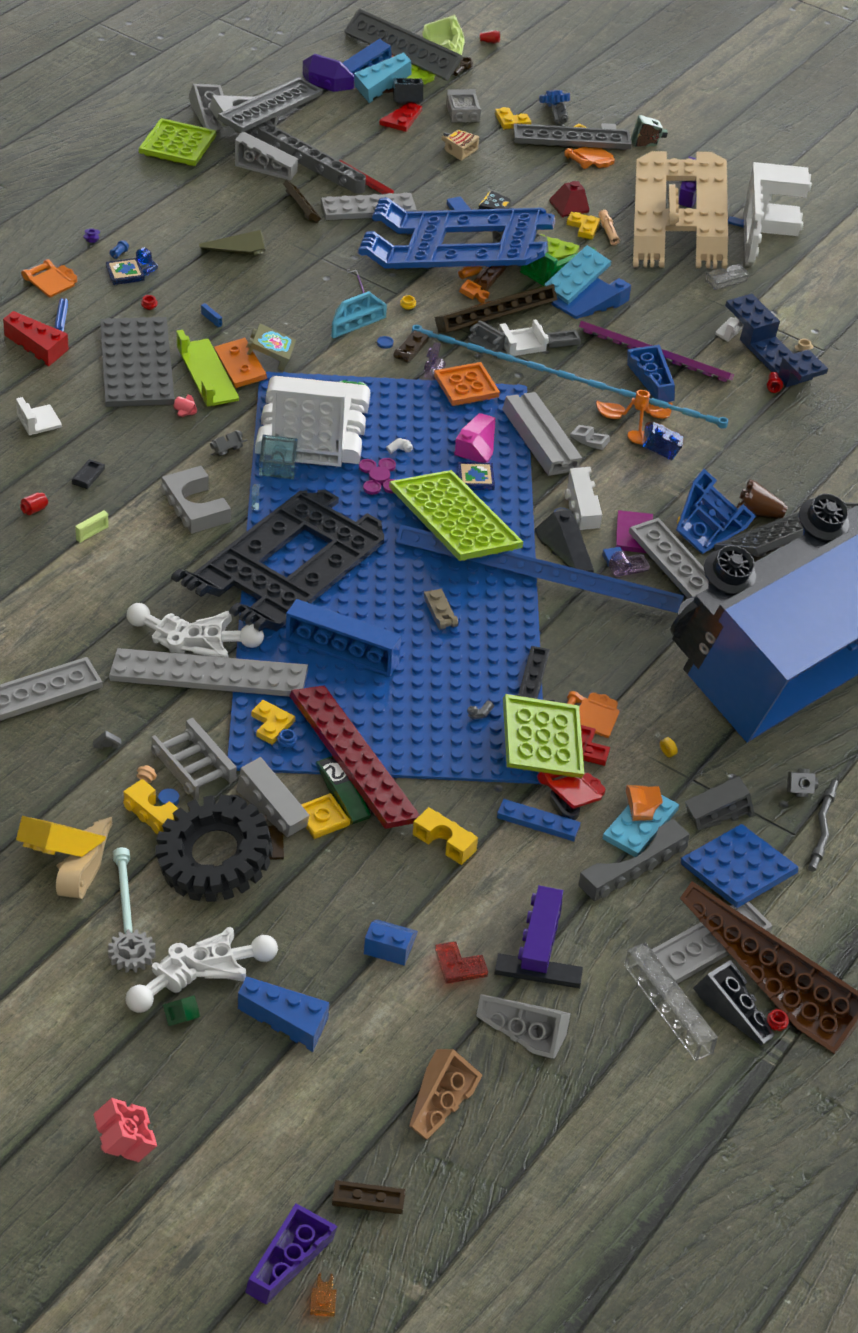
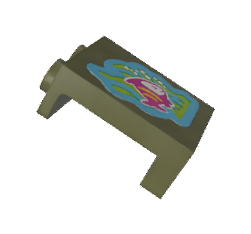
[246,324,296,371]

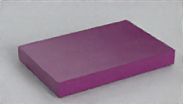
[616,510,653,553]

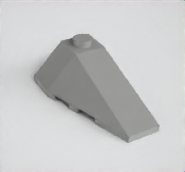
[188,84,224,132]
[476,995,571,1058]

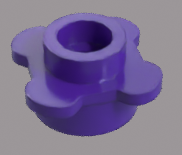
[83,228,100,243]

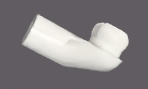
[386,438,413,454]

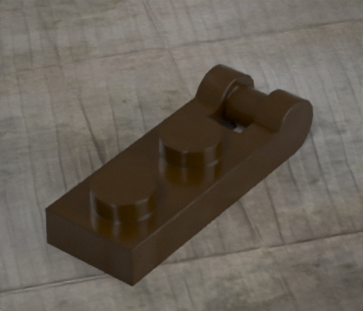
[393,330,429,363]

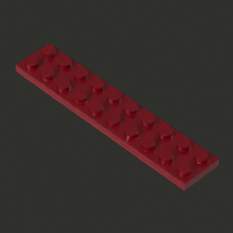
[290,685,420,829]

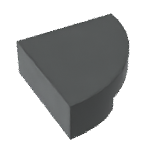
[93,731,121,749]

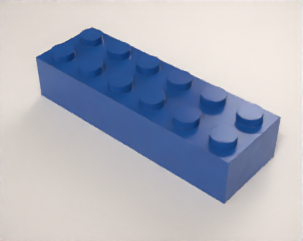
[286,599,402,677]

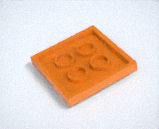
[434,362,500,406]

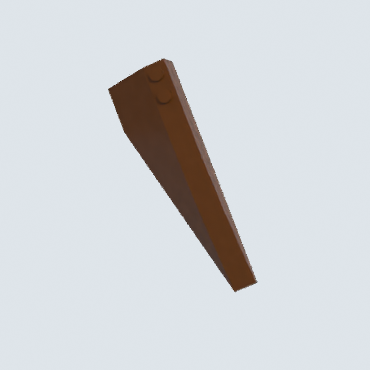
[680,881,858,1054]

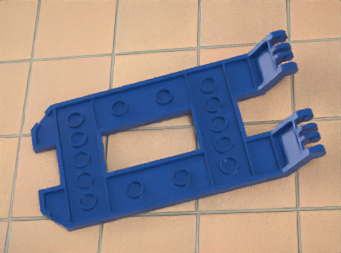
[358,197,555,269]

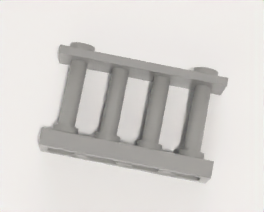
[151,718,236,800]

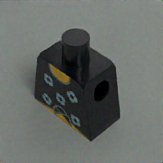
[479,190,511,209]

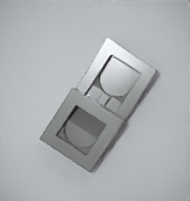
[571,425,610,450]

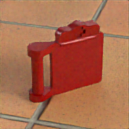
[537,772,606,808]

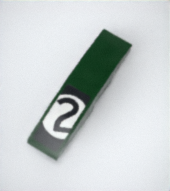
[316,756,371,825]

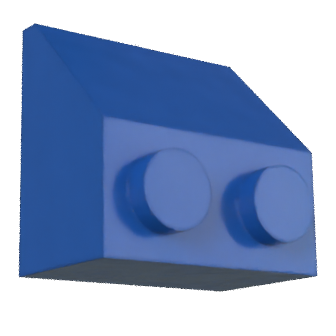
[364,920,418,966]

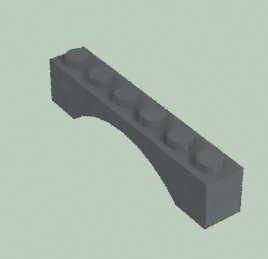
[578,819,690,902]

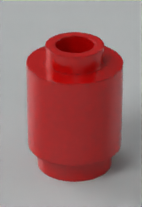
[20,492,48,515]

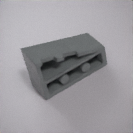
[685,776,755,830]

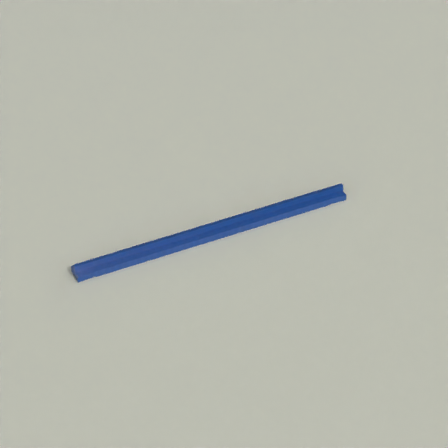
[396,524,684,613]

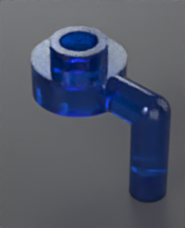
[136,247,158,276]

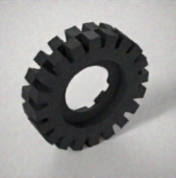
[156,795,273,902]

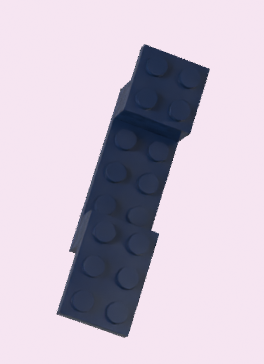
[725,294,828,387]

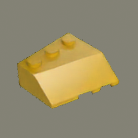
[16,816,106,857]

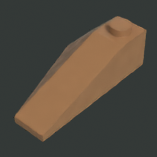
[409,1049,482,1139]

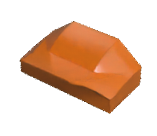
[626,785,663,821]

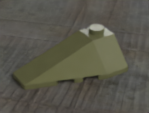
[199,230,266,256]

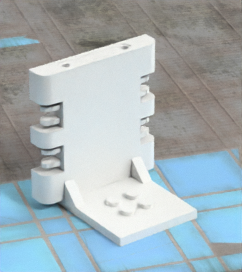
[255,376,370,467]

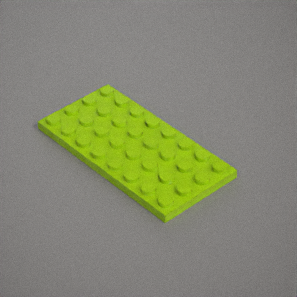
[389,470,523,561]

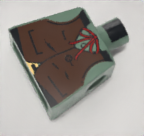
[631,115,668,147]

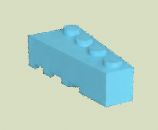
[354,53,412,103]

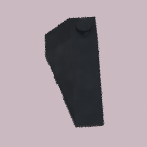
[535,509,594,572]
[693,960,775,1046]

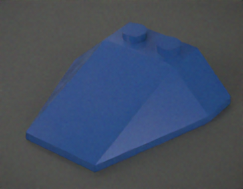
[676,469,756,554]

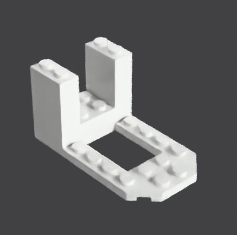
[743,162,812,266]

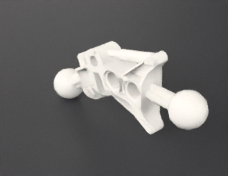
[126,603,264,658]
[125,927,278,1013]

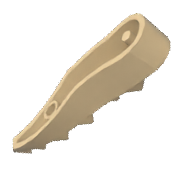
[56,817,112,899]

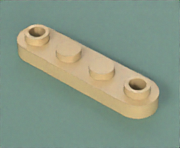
[669,184,679,226]

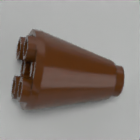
[736,479,788,519]

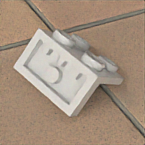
[16,397,62,435]

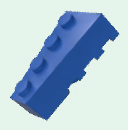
[627,345,675,402]
[238,976,329,1052]

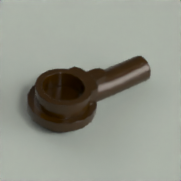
[453,57,473,76]

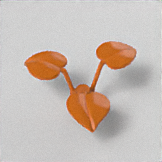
[596,390,672,445]

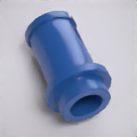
[109,240,129,259]

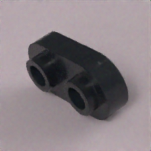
[550,790,580,820]

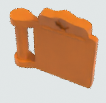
[564,147,615,169]
[21,259,77,297]
[567,691,620,738]

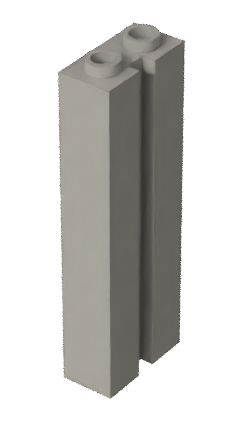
[502,392,582,476]

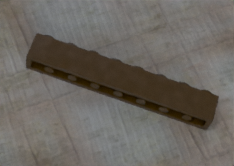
[434,284,557,333]

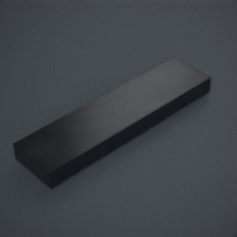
[518,646,550,699]
[494,953,583,989]

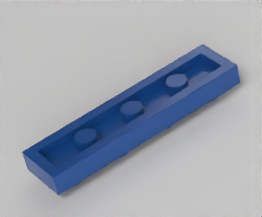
[497,799,581,842]

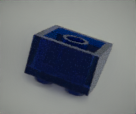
[642,422,684,460]

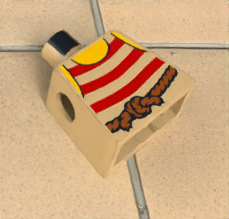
[442,130,479,161]

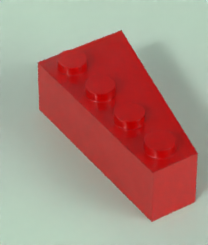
[3,311,69,367]

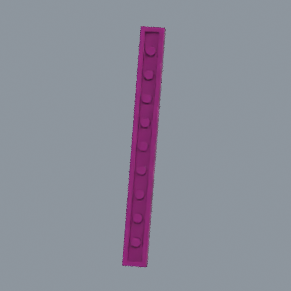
[579,321,734,382]

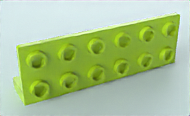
[176,330,239,407]

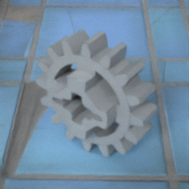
[108,929,155,973]

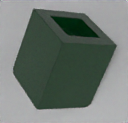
[163,995,200,1026]

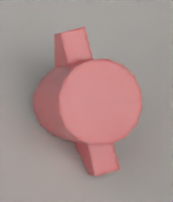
[174,394,197,417]

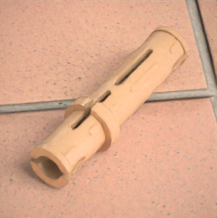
[598,210,620,245]

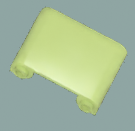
[422,15,465,64]

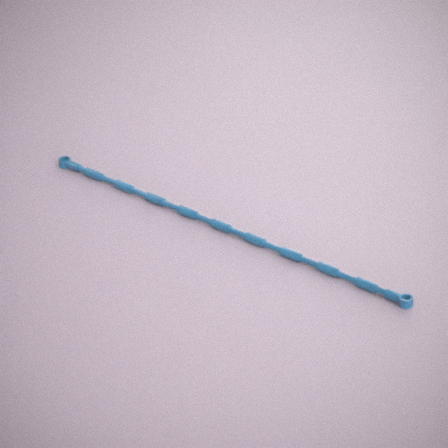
[412,325,728,429]

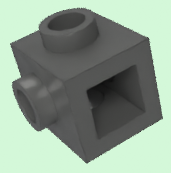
[787,768,818,797]

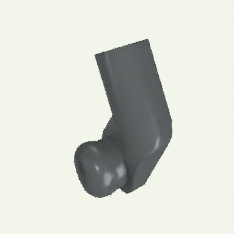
[467,701,494,719]

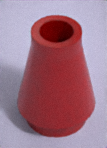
[480,30,500,44]
[767,372,783,393]

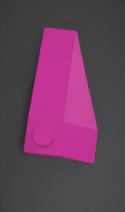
[455,413,495,464]

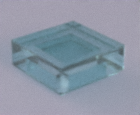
[252,484,260,510]

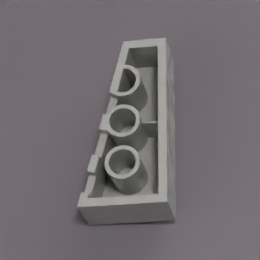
[235,132,298,181]
[236,757,310,837]

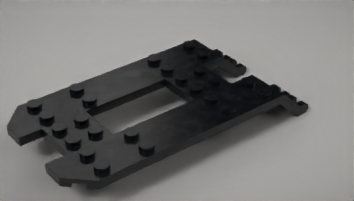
[171,490,384,631]

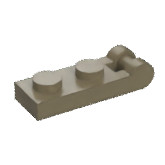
[424,589,458,630]

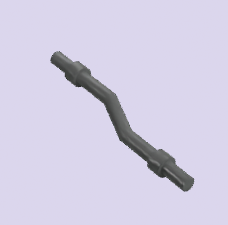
[808,780,839,872]

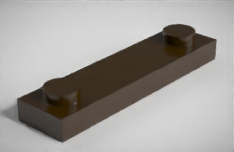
[283,179,322,223]

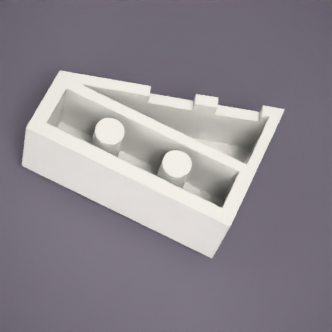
[565,467,602,530]

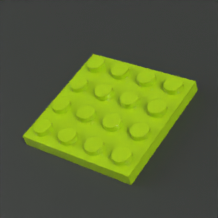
[139,118,217,166]
[503,694,584,778]

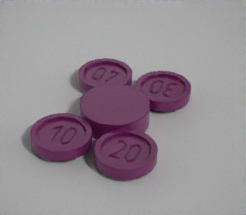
[359,458,396,494]

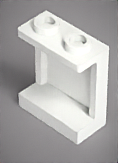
[499,319,549,356]

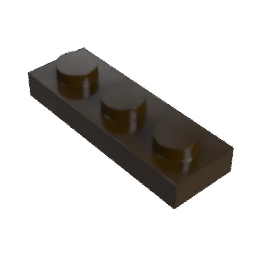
[332,1180,406,1215]

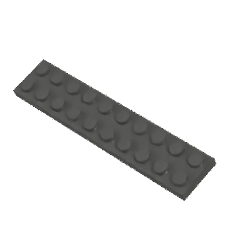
[344,8,463,81]
[217,77,323,133]

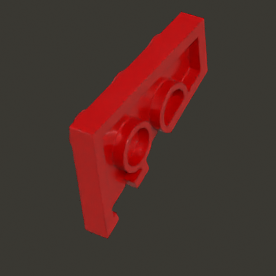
[379,103,422,132]

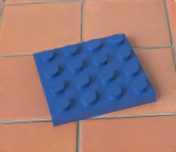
[681,824,799,908]

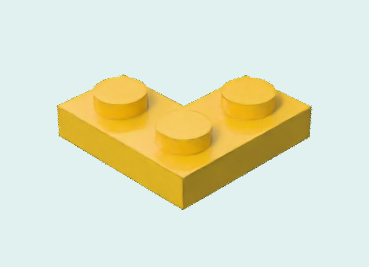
[495,107,531,129]
[567,212,600,240]
[251,700,295,745]

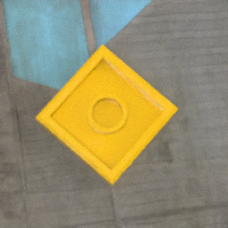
[301,793,350,839]

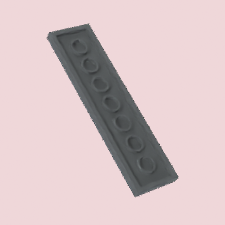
[513,124,632,150]

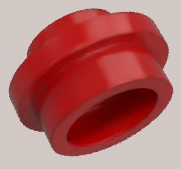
[141,295,158,310]
[766,1009,789,1031]

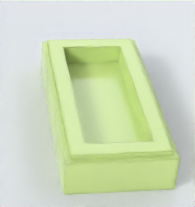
[75,510,109,543]

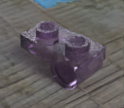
[424,342,446,380]
[609,551,650,577]

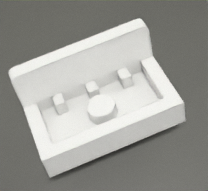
[715,317,743,342]

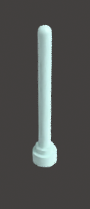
[113,847,133,934]

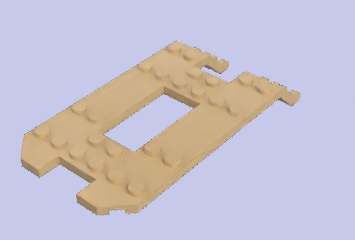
[633,151,728,269]

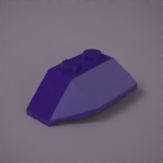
[302,53,355,92]

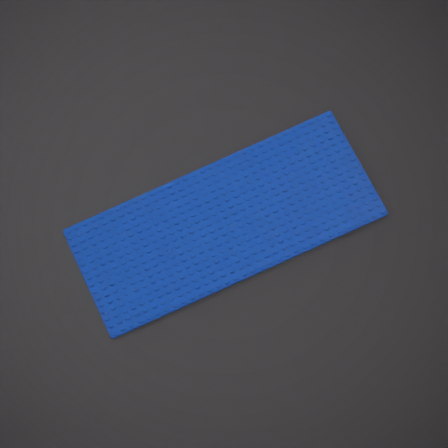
[228,371,543,784]

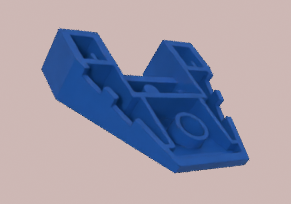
[552,278,631,319]

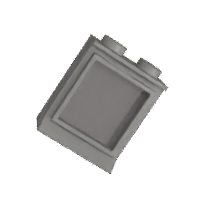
[446,89,481,122]

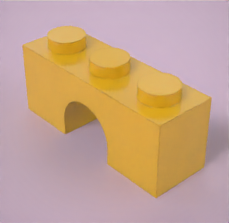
[123,779,178,834]
[413,807,478,865]

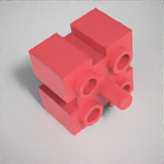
[93,1098,157,1162]

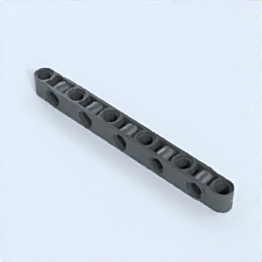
[245,122,366,194]

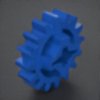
[539,90,570,106]

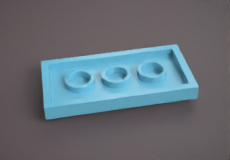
[545,245,611,304]
[602,795,679,857]

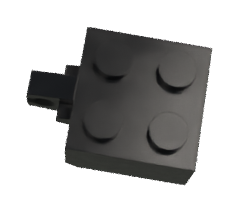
[393,78,424,104]

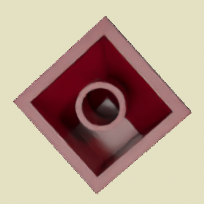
[549,181,590,218]

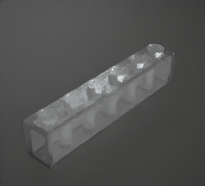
[624,942,718,1061]

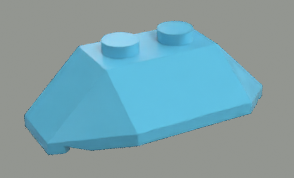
[331,291,387,338]

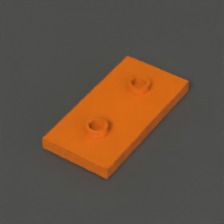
[214,338,267,388]

